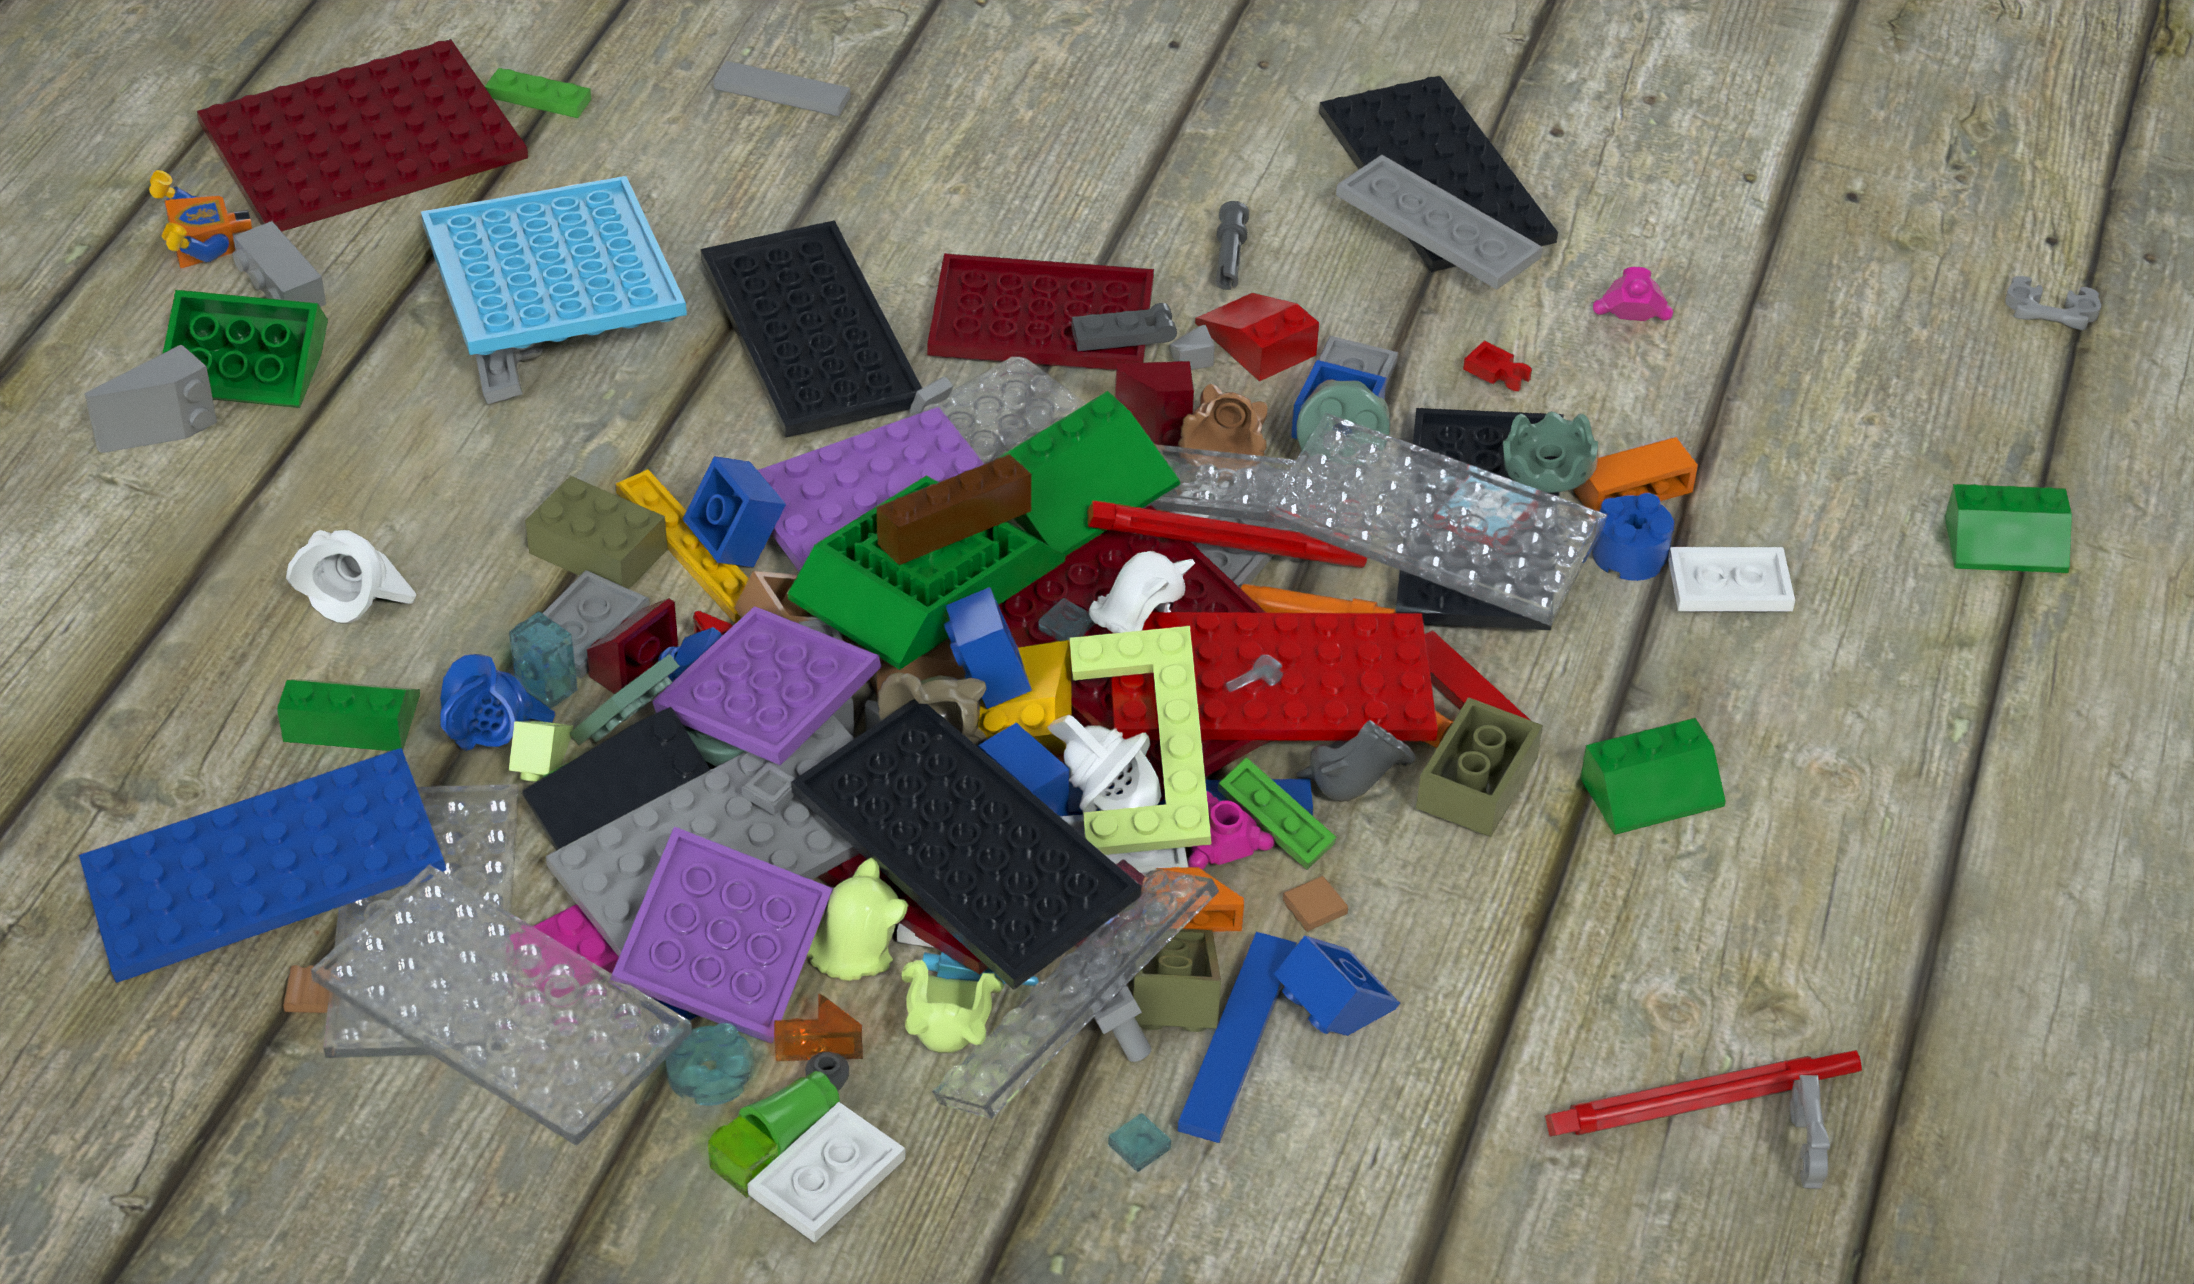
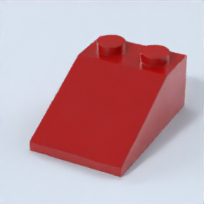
[1195,293,1319,382]

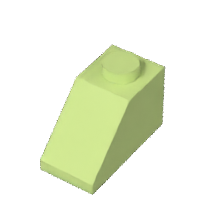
[509,720,574,782]

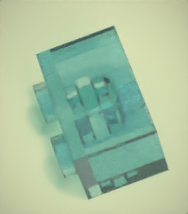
[509,611,578,709]

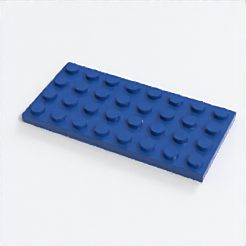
[79,748,447,983]

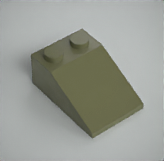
[1128,926,1221,1032]

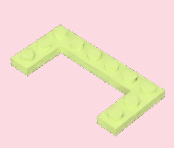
[1070,626,1212,855]

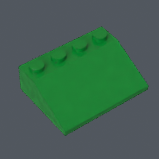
[162,290,328,408]
[993,391,1180,556]

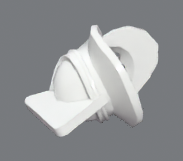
[286,530,417,623]
[1047,715,1161,812]

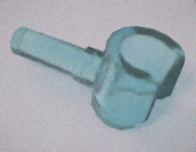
[1226,655,1283,692]

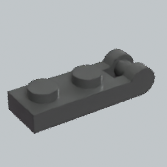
[1071,303,1177,351]

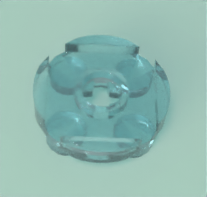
[666,1023,754,1106]

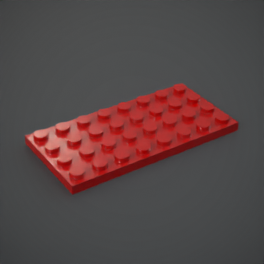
[1108,612,1438,741]

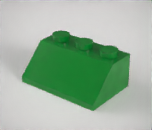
[1945,484,2072,573]
[277,679,420,751]
[1580,718,1726,835]

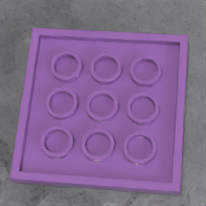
[653,606,881,765]
[610,826,833,1044]

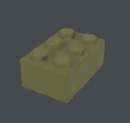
[525,476,667,589]
[1416,697,1543,837]

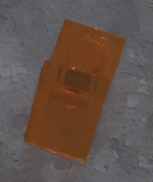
[774,994,863,1061]

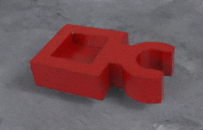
[1463,340,1532,392]

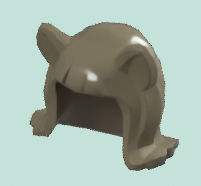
[878,672,987,747]

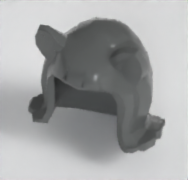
[1296,720,1415,801]

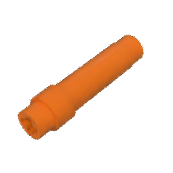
[1241,583,1396,613]

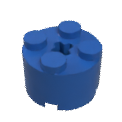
[1592,493,1674,581]

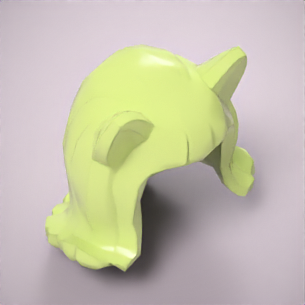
[806,858,908,981]
[902,960,1004,1053]

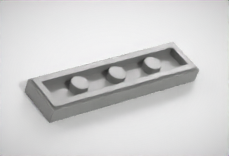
[714,61,851,116]

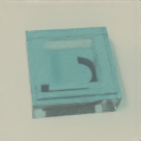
[1039,598,1094,641]
[1108,1113,1171,1172]

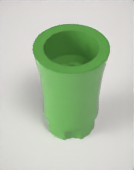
[738,1071,840,1161]

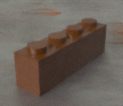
[877,454,1032,565]

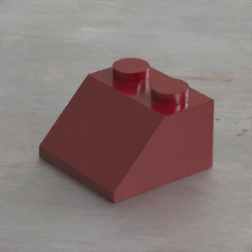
[1115,361,1194,447]
[587,598,678,694]

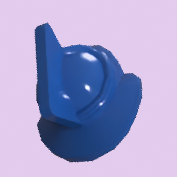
[440,654,555,751]

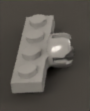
[475,342,543,404]

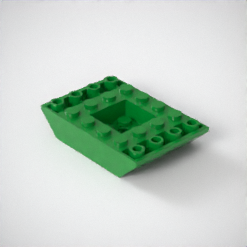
[788,475,1065,670]

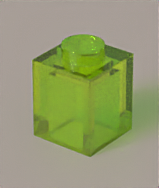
[708,1115,778,1198]

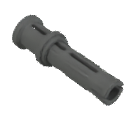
[1216,201,1250,290]

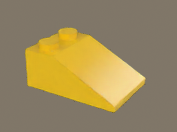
[978,640,1072,755]

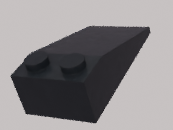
[522,707,710,851]

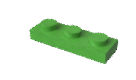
[485,68,591,118]
[1218,757,1336,870]

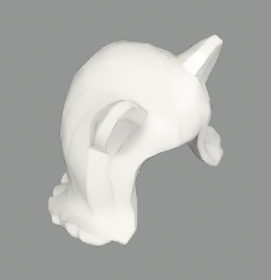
[1089,551,1195,633]

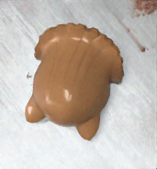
[1178,384,1268,485]

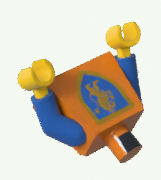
[149,170,252,268]

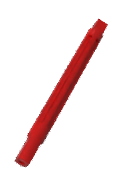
[1087,500,1368,568]
[1545,1050,1862,1137]

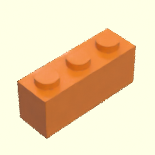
[1573,437,1698,519]

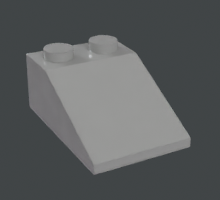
[85,345,217,453]

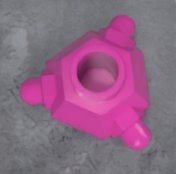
[1593,267,1673,321]
[1188,791,1274,870]

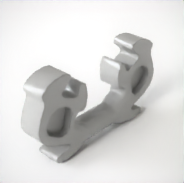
[2005,276,2101,330]
[1790,1075,1830,1189]

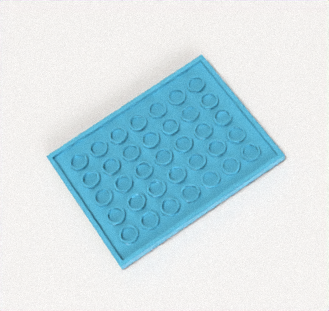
[421,176,687,355]

